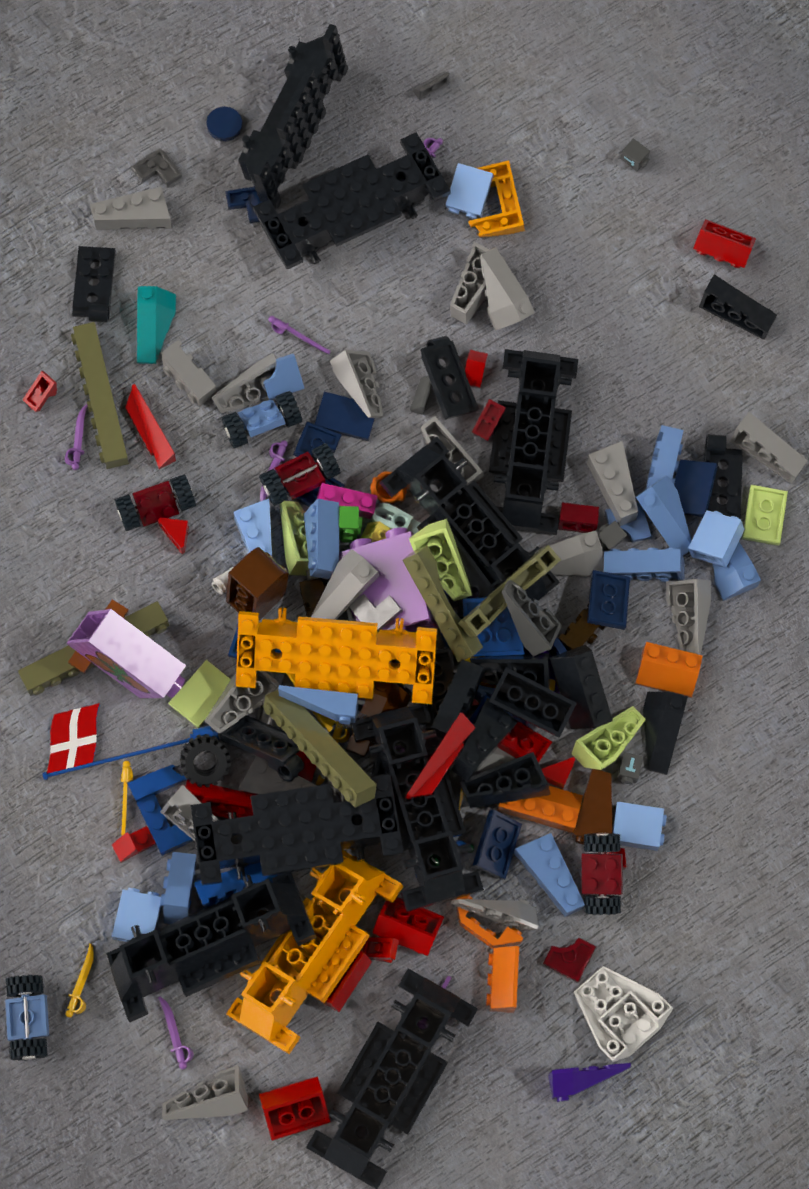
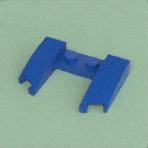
[127,765,194,856]

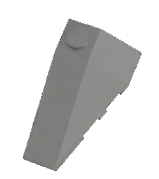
[480,247,535,331]
[535,530,604,577]
[666,579,711,655]
[451,899,538,931]
[162,1065,248,1120]

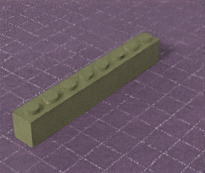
[71,322,129,469]
[18,601,169,696]
[263,690,377,807]

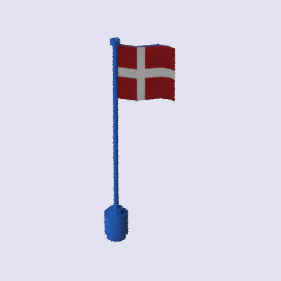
[42,703,219,780]

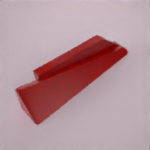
[125,384,176,469]
[405,713,475,799]
[185,779,255,819]

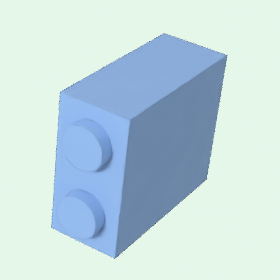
[445,163,493,219]
[688,510,745,567]
[612,802,667,851]
[112,888,162,942]

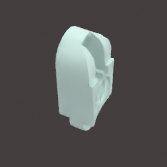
[372,503,421,534]

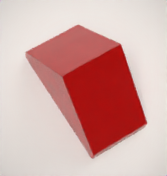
[465,350,488,388]
[158,518,189,554]
[541,757,575,789]

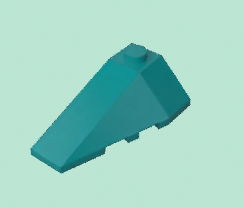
[137,286,176,364]

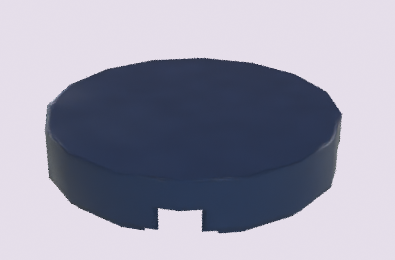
[206,106,243,141]

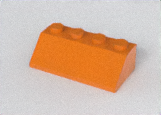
[497,786,583,833]

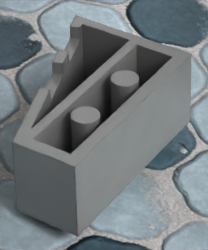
[161,339,217,406]

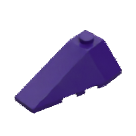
[548,1063,631,1102]

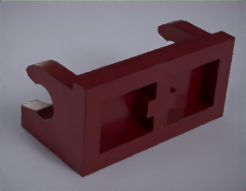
[472,399,506,441]
[558,502,599,533]

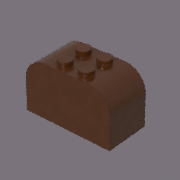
[226,547,289,621]

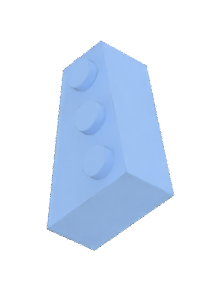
[233,499,272,556]

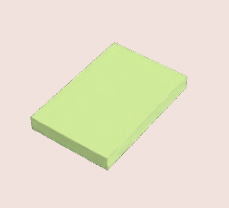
[742,485,788,546]
[169,660,231,728]

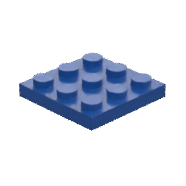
[463,597,525,657]

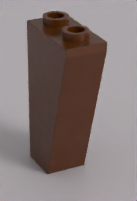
[572,769,612,845]

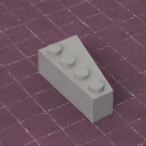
[90,187,172,230]
[450,242,505,325]
[587,441,638,526]

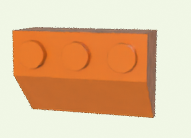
[635,642,703,698]
[486,946,519,1013]

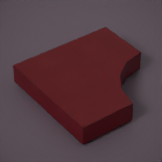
[543,938,596,983]

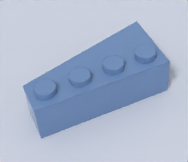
[645,425,684,489]
[304,499,339,579]
[604,547,684,582]
[514,833,585,917]

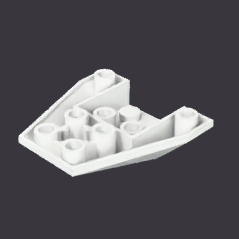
[574,966,673,1062]

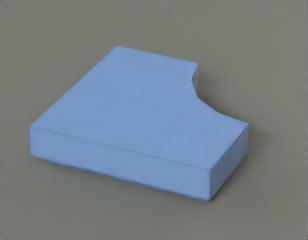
[263,353,305,400]
[605,502,651,543]

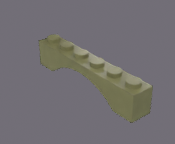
[402,545,483,662]
[458,545,561,638]

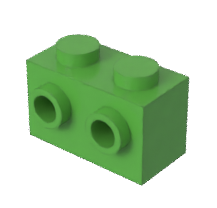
[339,506,362,543]

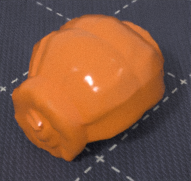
[370,471,407,504]

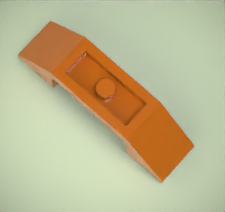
[455,895,524,949]

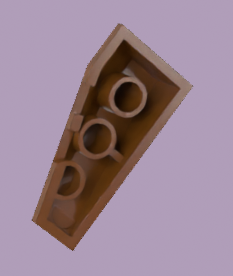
[346,681,411,757]

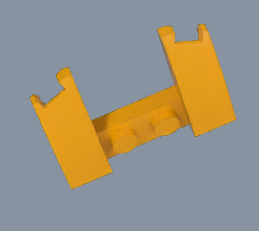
[468,160,525,237]

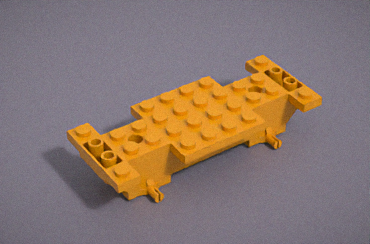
[236,607,437,704]
[226,850,404,1054]

